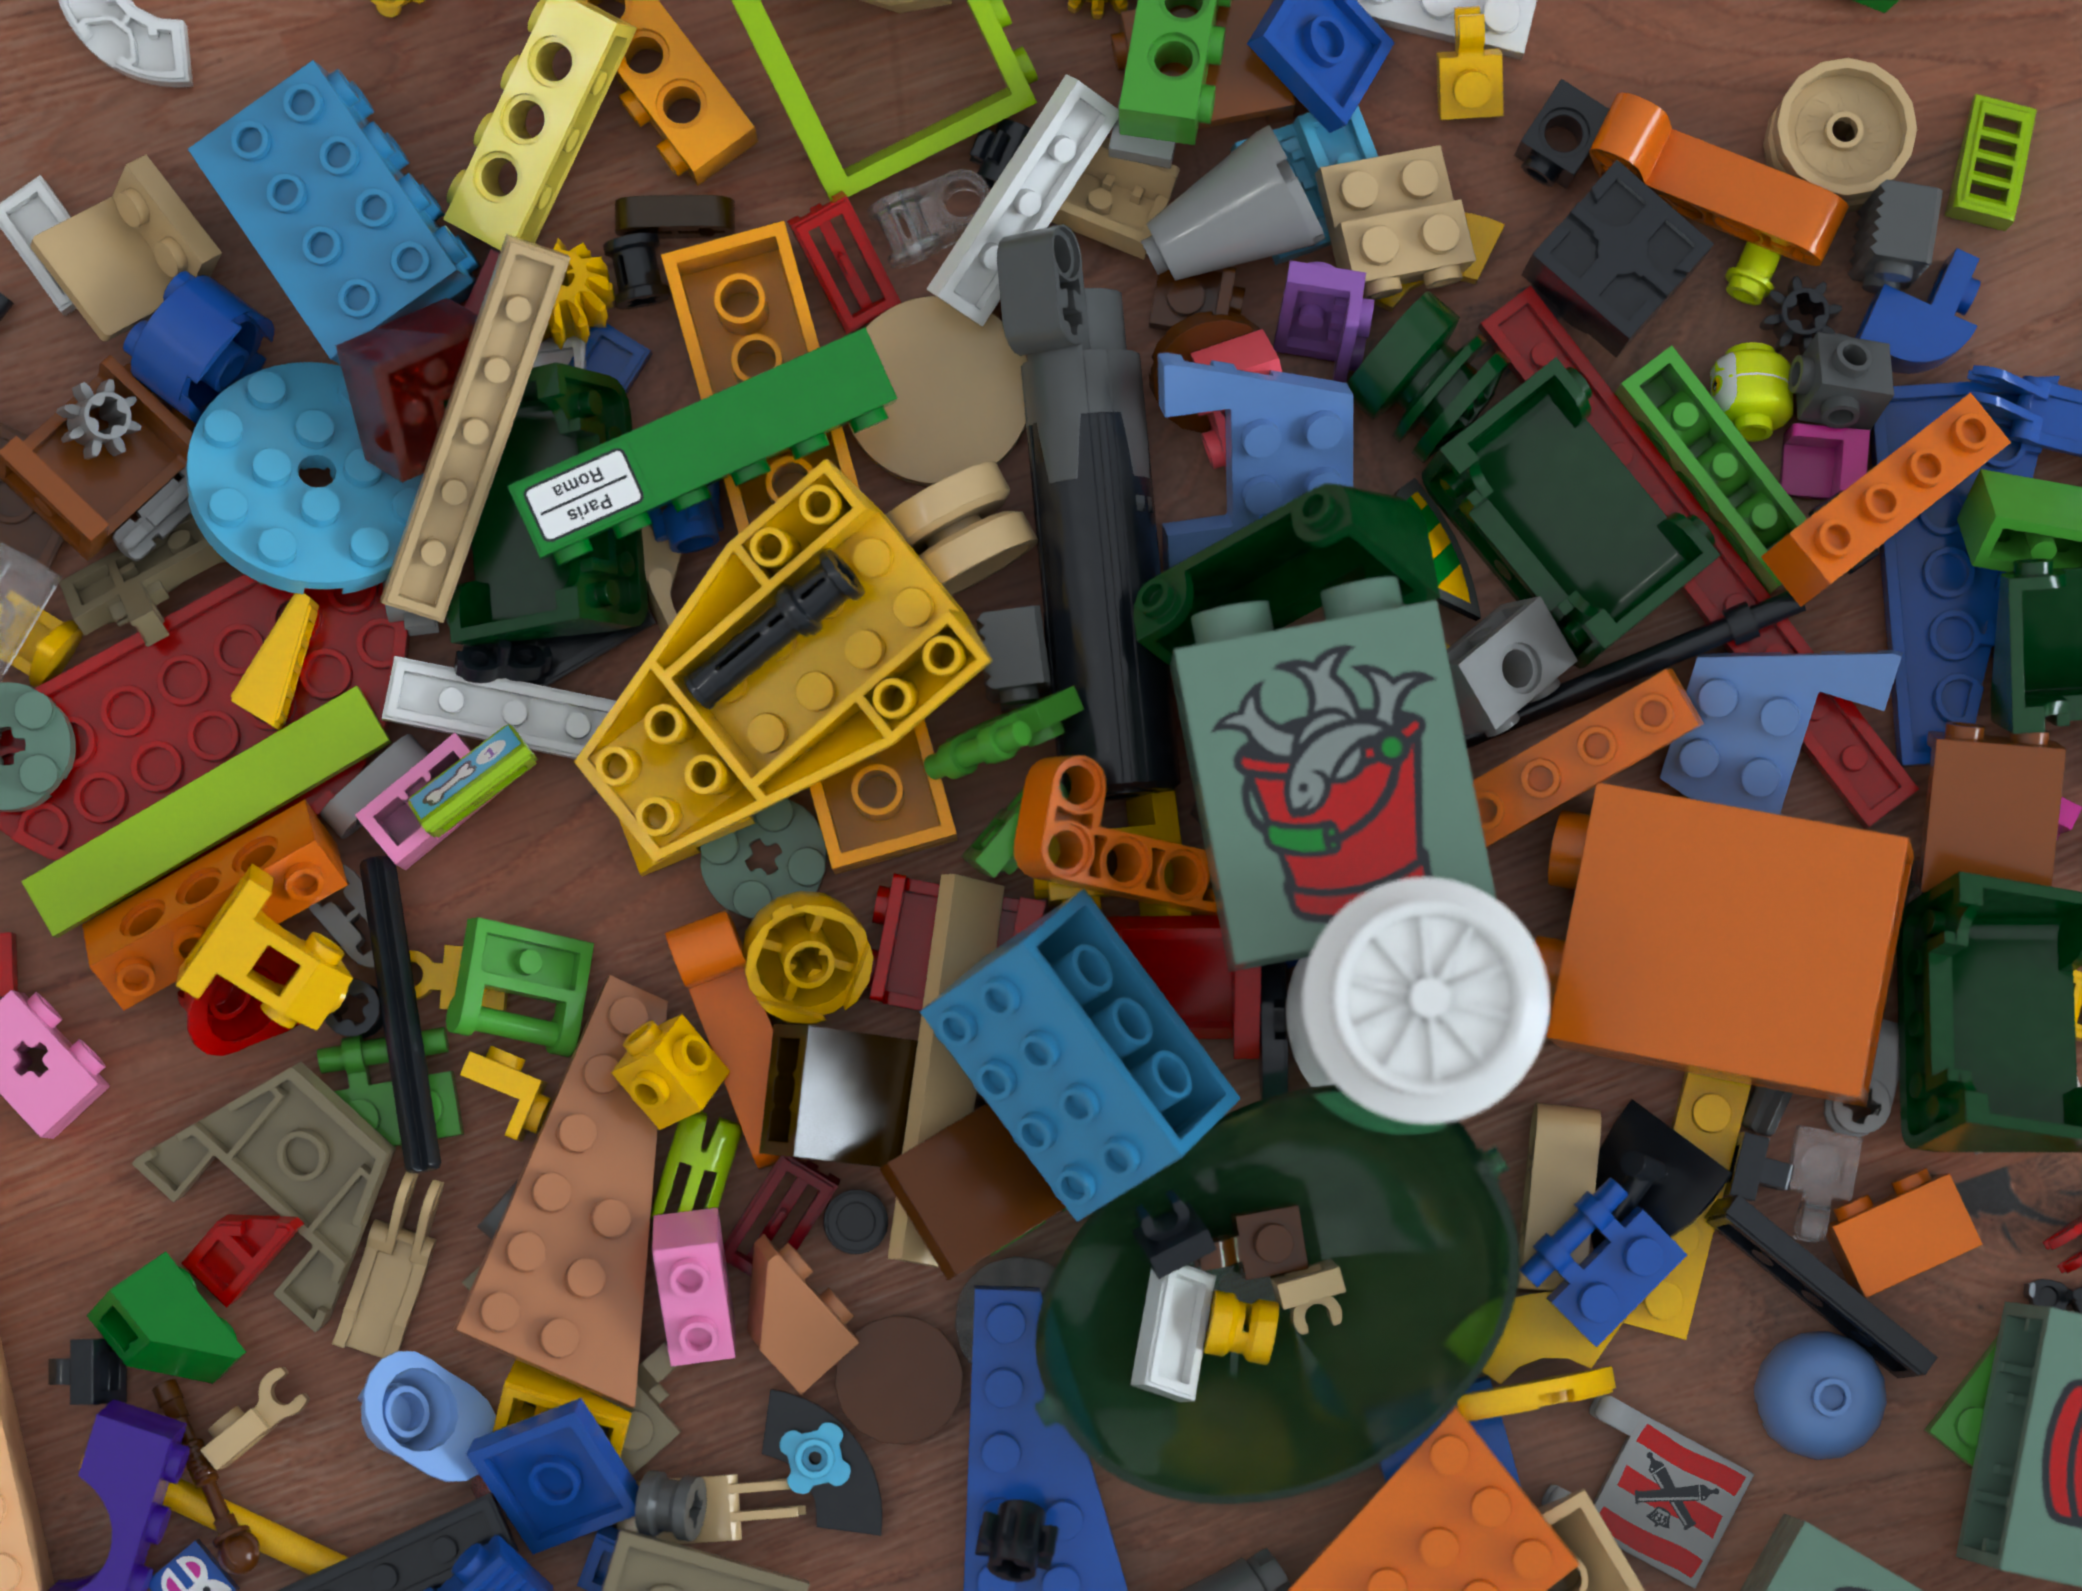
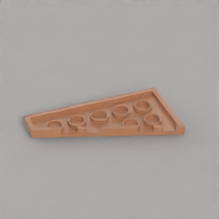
[452,975,668,1409]

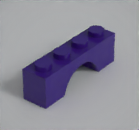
[48,1399,190,1591]

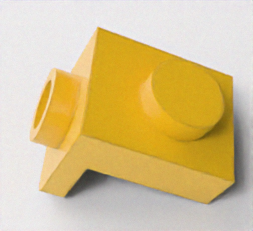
[460,1045,552,1142]

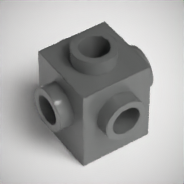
[1788,332,1894,430]

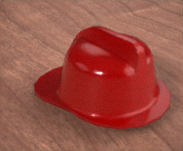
[177,946,301,1056]

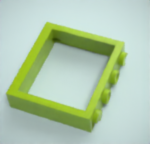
[731,0,1039,201]

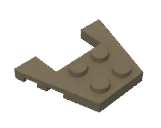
[132,1062,396,1333]

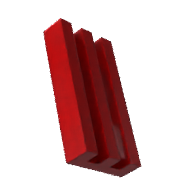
[787,191,901,334]

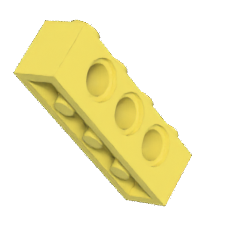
[443,0,637,251]

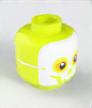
[1710,342,1794,442]

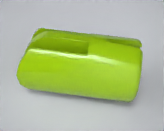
[650,1112,742,1220]

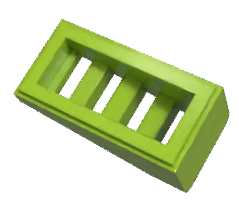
[1944,94,2037,231]

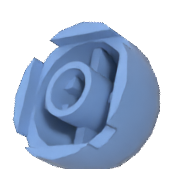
[1754,1331,1887,1460]

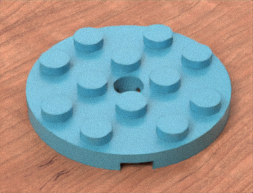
[186,362,434,594]

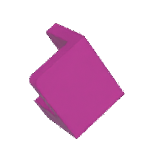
[1780,423,1870,500]

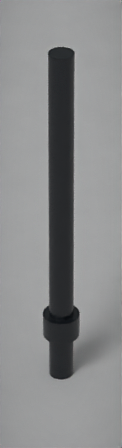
[1464,591,1806,749]

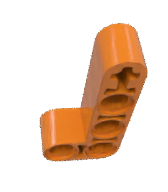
[1589,92,1849,266]
[1014,756,1218,916]
[665,909,779,1170]

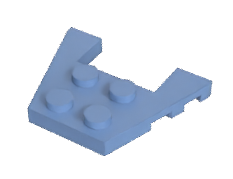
[1158,353,1353,572]
[1660,650,1903,817]

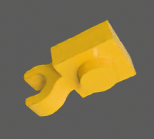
[1436,6,1504,120]

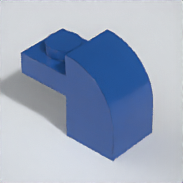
[1854,248,1981,374]

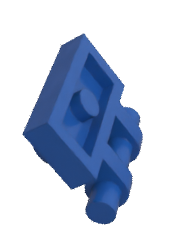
[1519,1177,1687,1347]

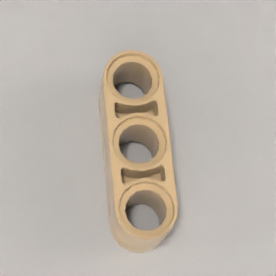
[1516,1102,1601,1292]

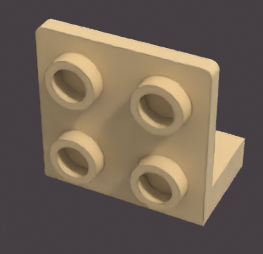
[30,155,222,341]

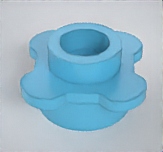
[780,1422,851,1494]

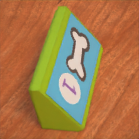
[408,724,538,838]

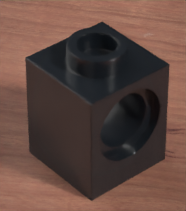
[1514,79,1609,189]

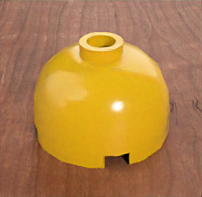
[742,891,873,1024]

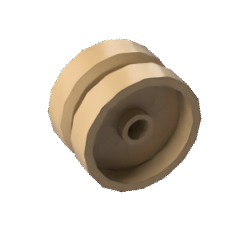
[1763,58,1917,212]
[885,461,1038,596]

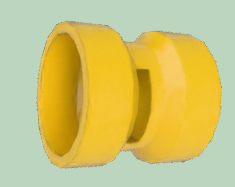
[1203,1290,1279,1365]

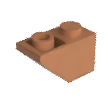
[747,1234,859,1395]

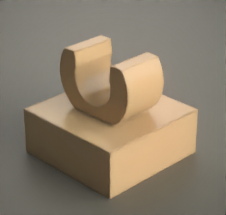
[1269,1259,1346,1335]

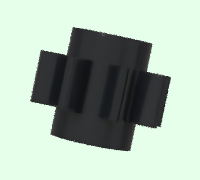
[969,119,1031,189]
[1759,276,1842,355]
[975,1499,1059,1582]

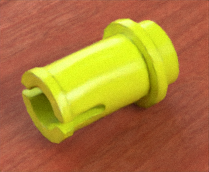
[1725,242,1782,305]

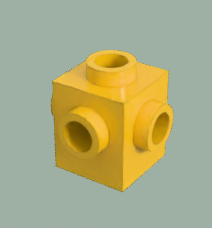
[611,1014,730,1130]

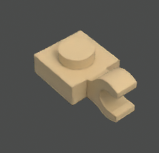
[200,1367,310,1471]

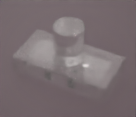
[0,543,63,683]

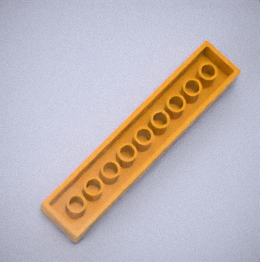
[661,221,958,875]

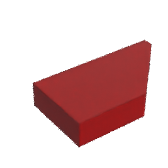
[181,1214,305,1308]

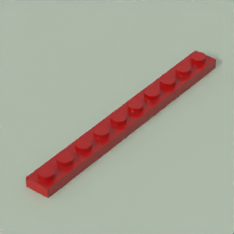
[1478,285,1919,830]

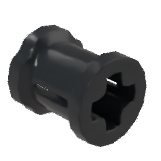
[603,232,670,309]
[325,979,383,1039]

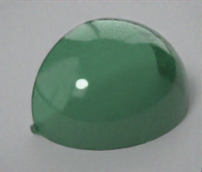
[1034,1084,1520,1504]

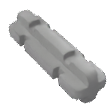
[112,466,191,562]

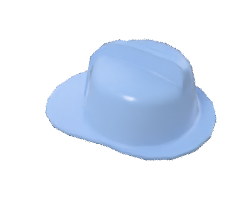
[357,1351,496,1482]

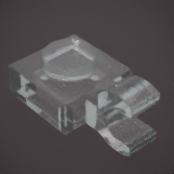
[1789,1125,1863,1244]

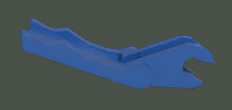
[1962,365,2082,458]

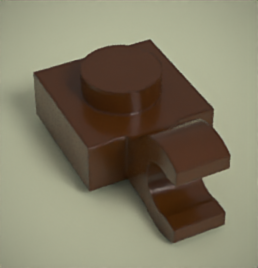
[1193,1203,1309,1280]

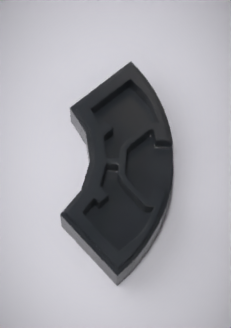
[1258,962,1288,1112]
[762,1389,883,1536]

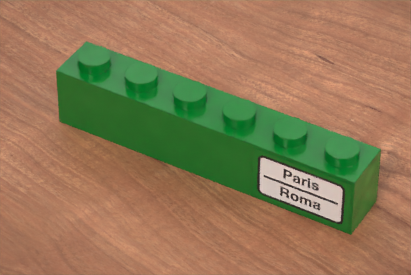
[508,327,898,566]

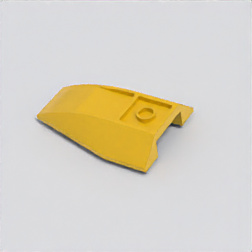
[574,459,993,862]

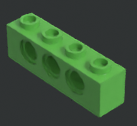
[1119,0,1232,145]
[1614,345,1807,594]

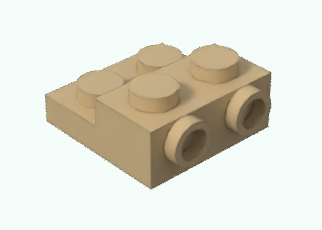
[1315,145,1476,300]

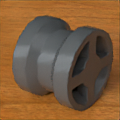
[635,1470,707,1542]

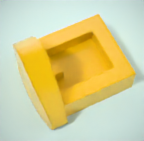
[0,590,83,688]

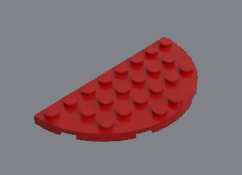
[0,574,410,880]

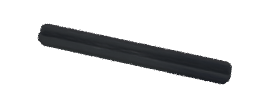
[359,856,441,1174]

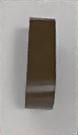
[615,195,735,239]

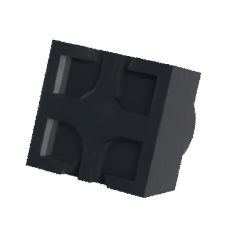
[1521,160,1714,358]

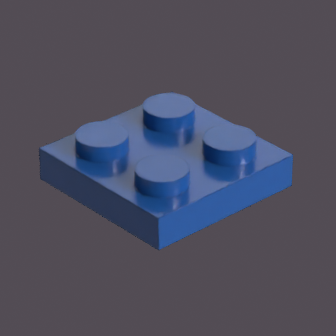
[1247,0,1395,133]
[466,1398,639,1555]

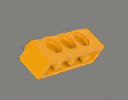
[585,0,758,186]

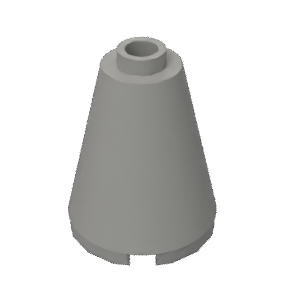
[1141,125,1326,281]

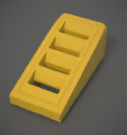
[230,593,319,730]
[493,1359,632,1458]

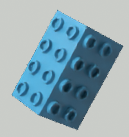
[188,60,480,372]
[920,889,1241,1222]

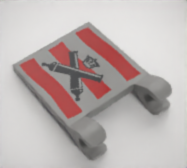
[1541,1394,1754,1589]

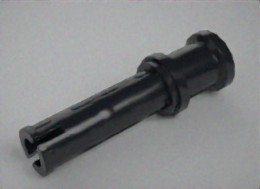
[683,549,865,709]

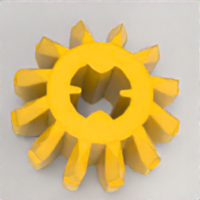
[541,238,615,350]

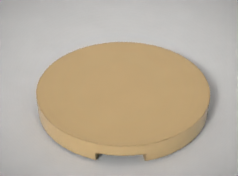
[849,296,1027,486]

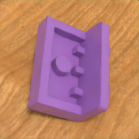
[1273,260,1375,383]

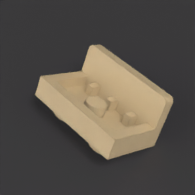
[1051,137,1180,260]

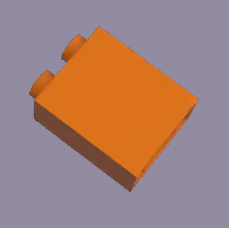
[1534,782,1914,1107]

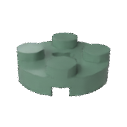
[0,682,76,812]
[700,798,828,920]

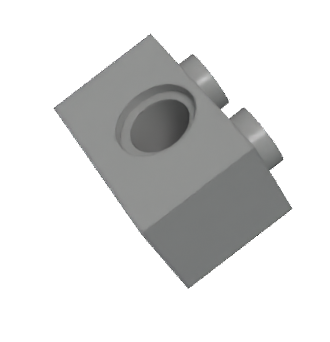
[1447,596,1577,737]

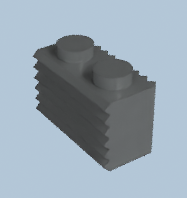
[1847,179,1943,294]
[977,605,1051,713]

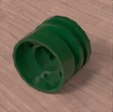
[1347,291,1511,463]

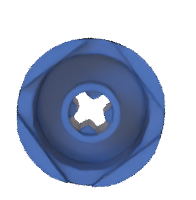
[123,271,274,424]

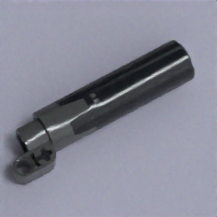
[997,224,1181,801]

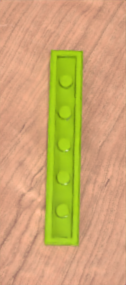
[21,686,392,938]

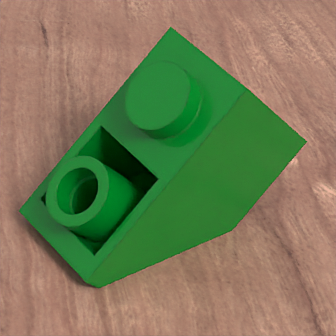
[86,1251,246,1384]

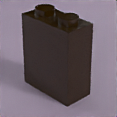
[759,1024,918,1168]

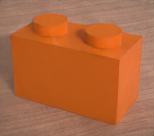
[1822,1167,1983,1298]

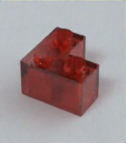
[336,298,478,483]

